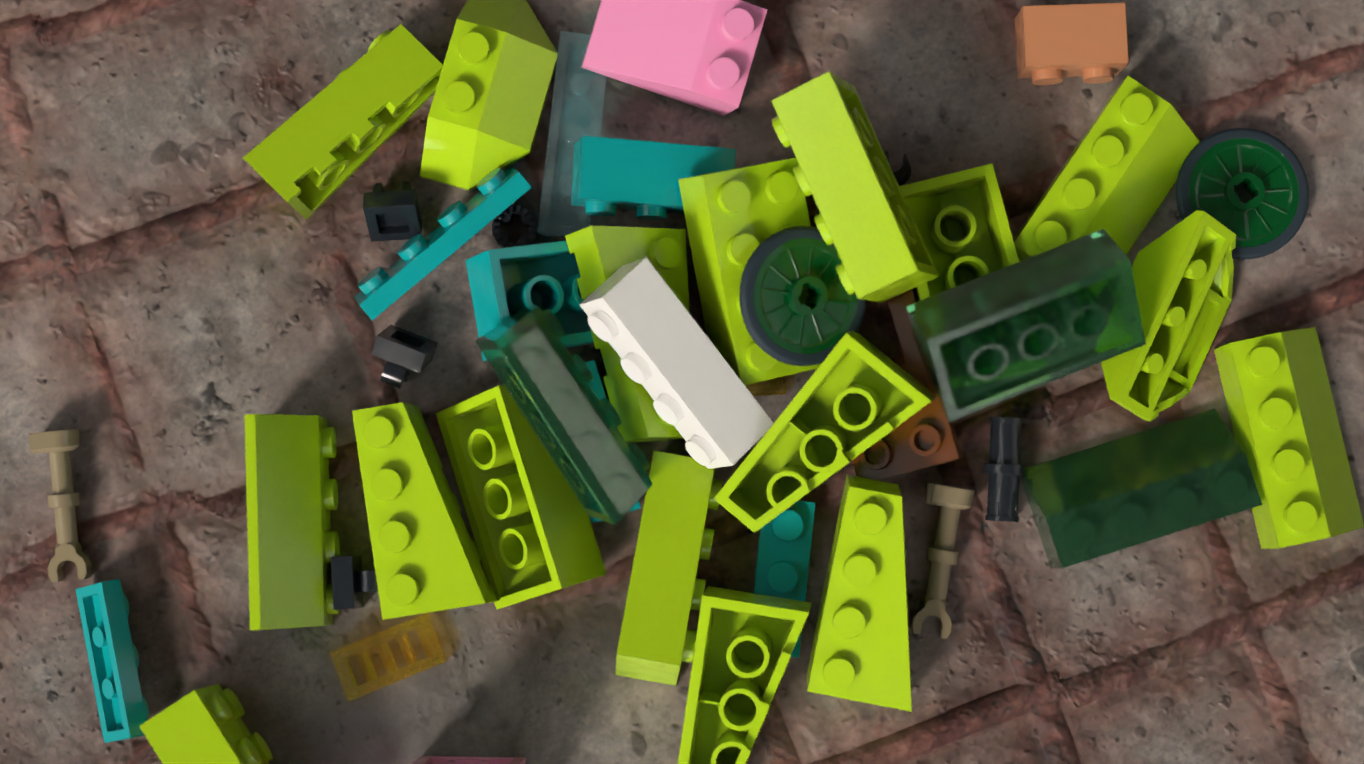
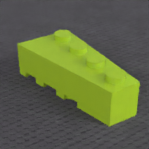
[243,24,443,220]
[565,225,689,442]
[714,330,937,533]
[352,402,498,620]
[615,451,723,686]
[806,474,912,712]
[678,586,812,764]

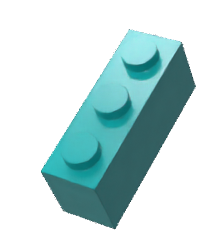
[571,135,736,220]

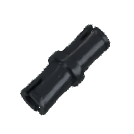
[983,417,1025,522]

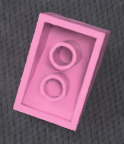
[581,0,767,116]

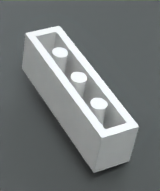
[579,257,774,469]

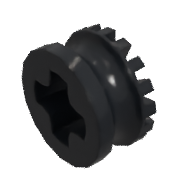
[492,205,539,248]

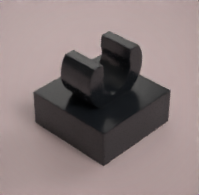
[363,181,422,242]
[371,325,438,389]
[331,556,378,610]

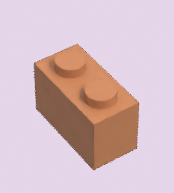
[1014,3,1129,85]

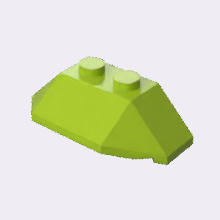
[420,0,559,191]
[1096,210,1236,422]

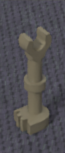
[29,429,93,582]
[910,482,975,639]

